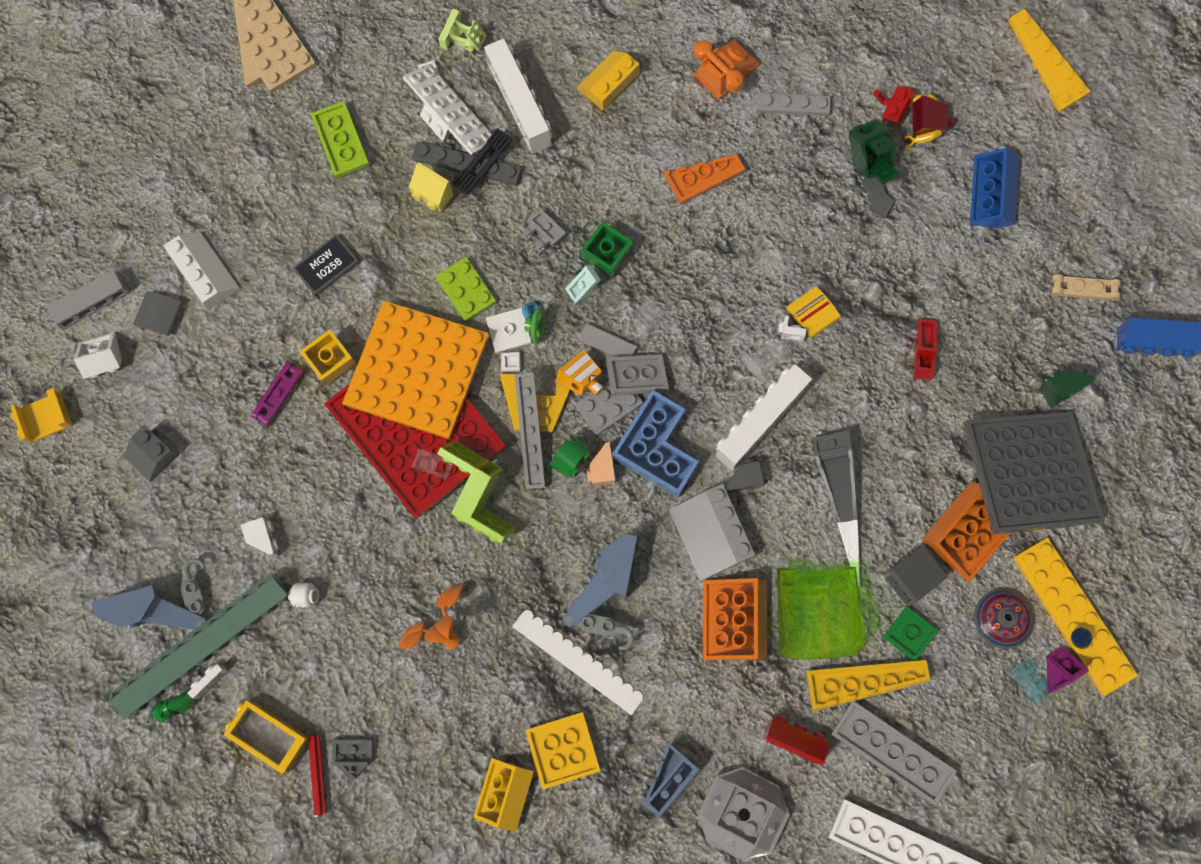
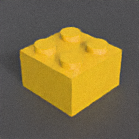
[299,329,356,386]

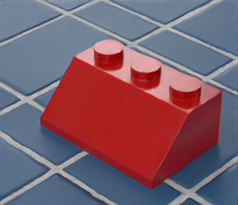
[762,715,830,766]

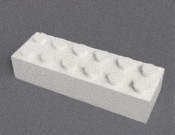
[484,38,553,154]
[715,364,812,472]

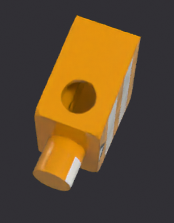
[556,349,604,396]

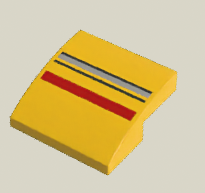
[786,286,841,339]

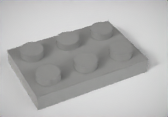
[606,354,669,395]
[574,381,643,436]

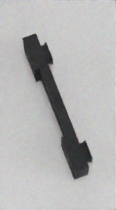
[453,128,513,196]

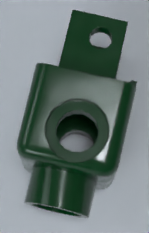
[849,119,899,185]

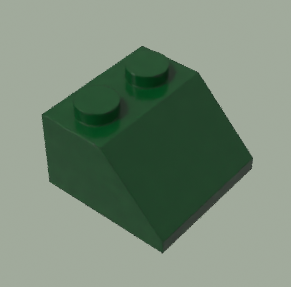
[1039,370,1096,408]

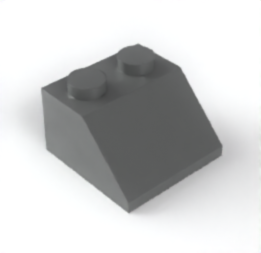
[123,425,178,482]

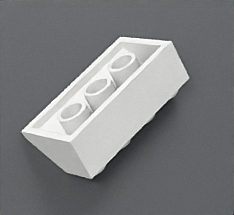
[163,232,240,310]

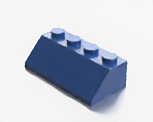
[970,147,1019,228]
[1117,317,1201,358]

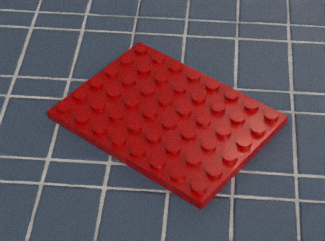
[324,384,507,520]

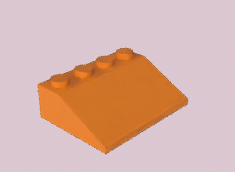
[922,482,1011,582]
[703,578,767,661]

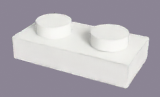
[188,664,228,699]

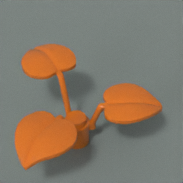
[398,583,464,650]

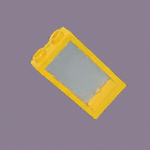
[224,700,308,774]

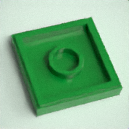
[882,606,939,661]

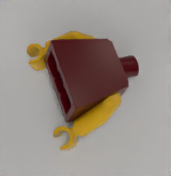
[903,94,955,149]

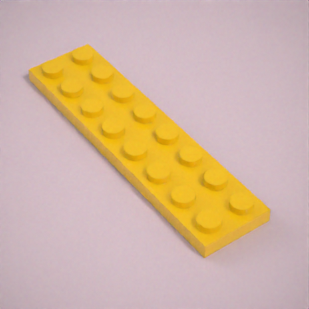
[1013,537,1138,696]

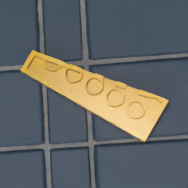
[1008,9,1091,113]
[806,660,930,711]

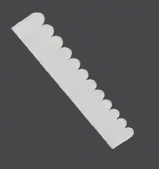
[512,610,643,715]

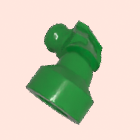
[152,691,195,722]

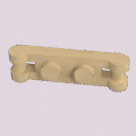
[1051,274,1121,301]

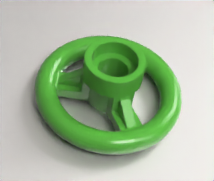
[524,307,546,344]

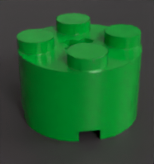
[549,434,591,478]

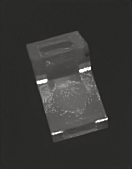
[412,449,454,480]

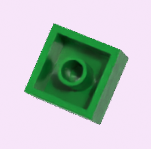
[581,221,633,278]

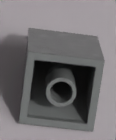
[882,545,948,607]

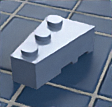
[644,742,701,819]

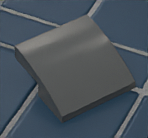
[133,291,183,336]

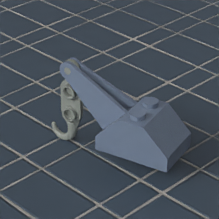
[563,534,637,650]
[91,558,207,630]

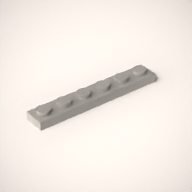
[515,372,546,489]

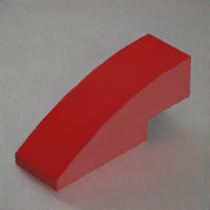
[913,319,937,380]

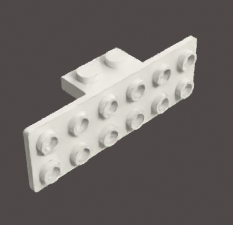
[403,65,492,155]

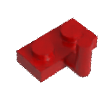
[873,85,916,125]

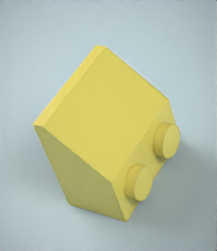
[409,162,454,213]

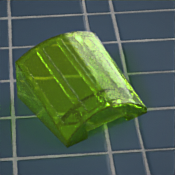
[777,567,866,660]

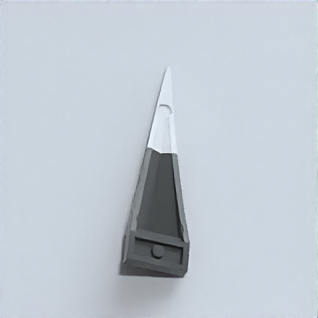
[812,430,861,590]

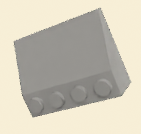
[669,484,755,581]

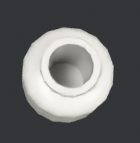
[288,582,319,608]

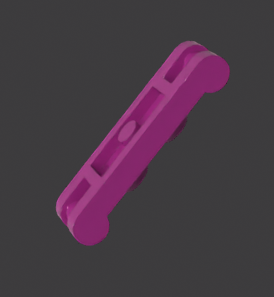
[251,361,305,427]

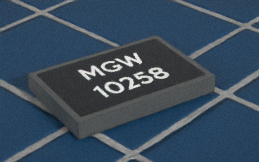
[292,234,359,297]

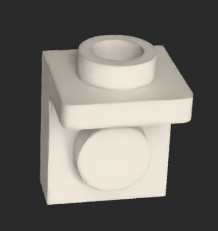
[778,315,806,342]

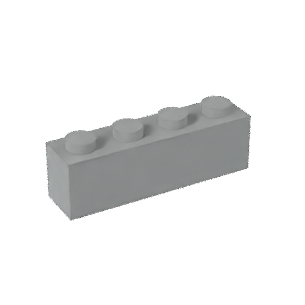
[47,270,130,330]

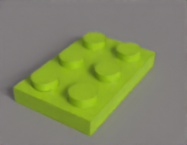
[435,257,497,323]

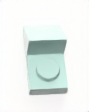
[565,265,601,303]

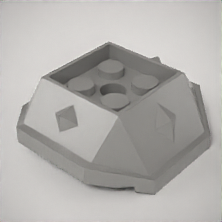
[697,767,790,861]

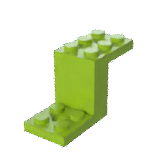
[437,440,516,544]

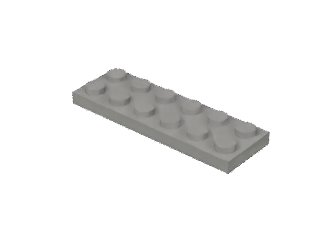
[830,701,957,806]

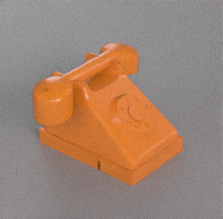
[693,39,759,100]

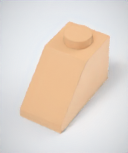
[587,442,615,487]

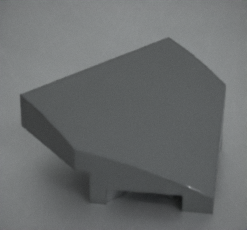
[332,738,373,782]

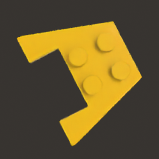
[500,374,570,433]

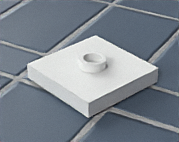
[486,308,532,354]

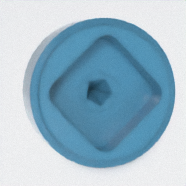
[522,302,539,319]

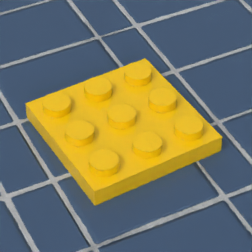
[525,712,601,790]

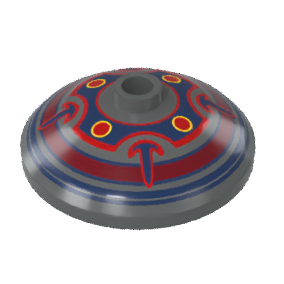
[974,589,1035,649]

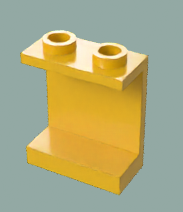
[10,388,72,443]

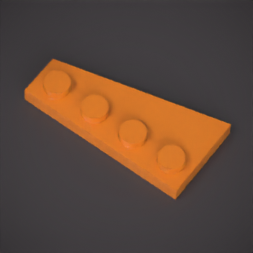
[663,154,745,205]

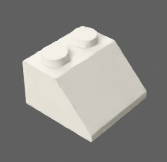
[74,332,122,379]

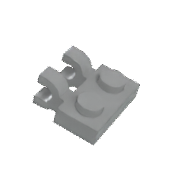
[522,208,566,254]

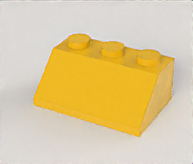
[577,51,640,111]
[473,758,534,832]

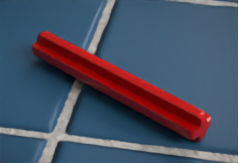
[308,734,326,816]

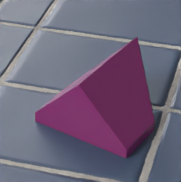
[1046,646,1089,694]

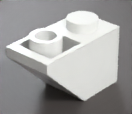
[241,517,279,557]

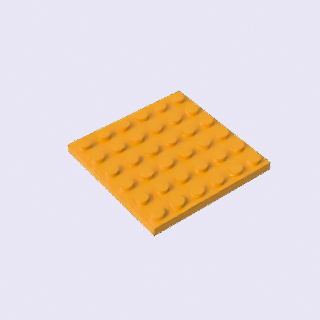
[342,301,489,440]

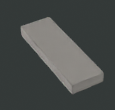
[578,323,637,357]

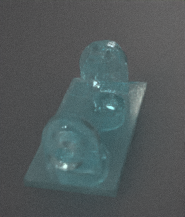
[1010,661,1048,704]

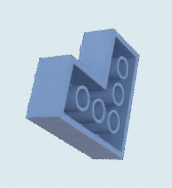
[612,390,699,498]

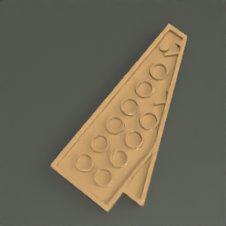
[233,0,317,94]

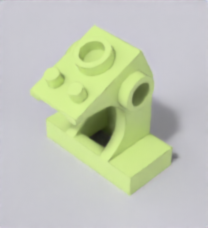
[438,9,487,52]

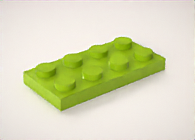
[310,101,370,178]

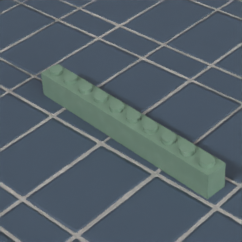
[109,572,288,719]

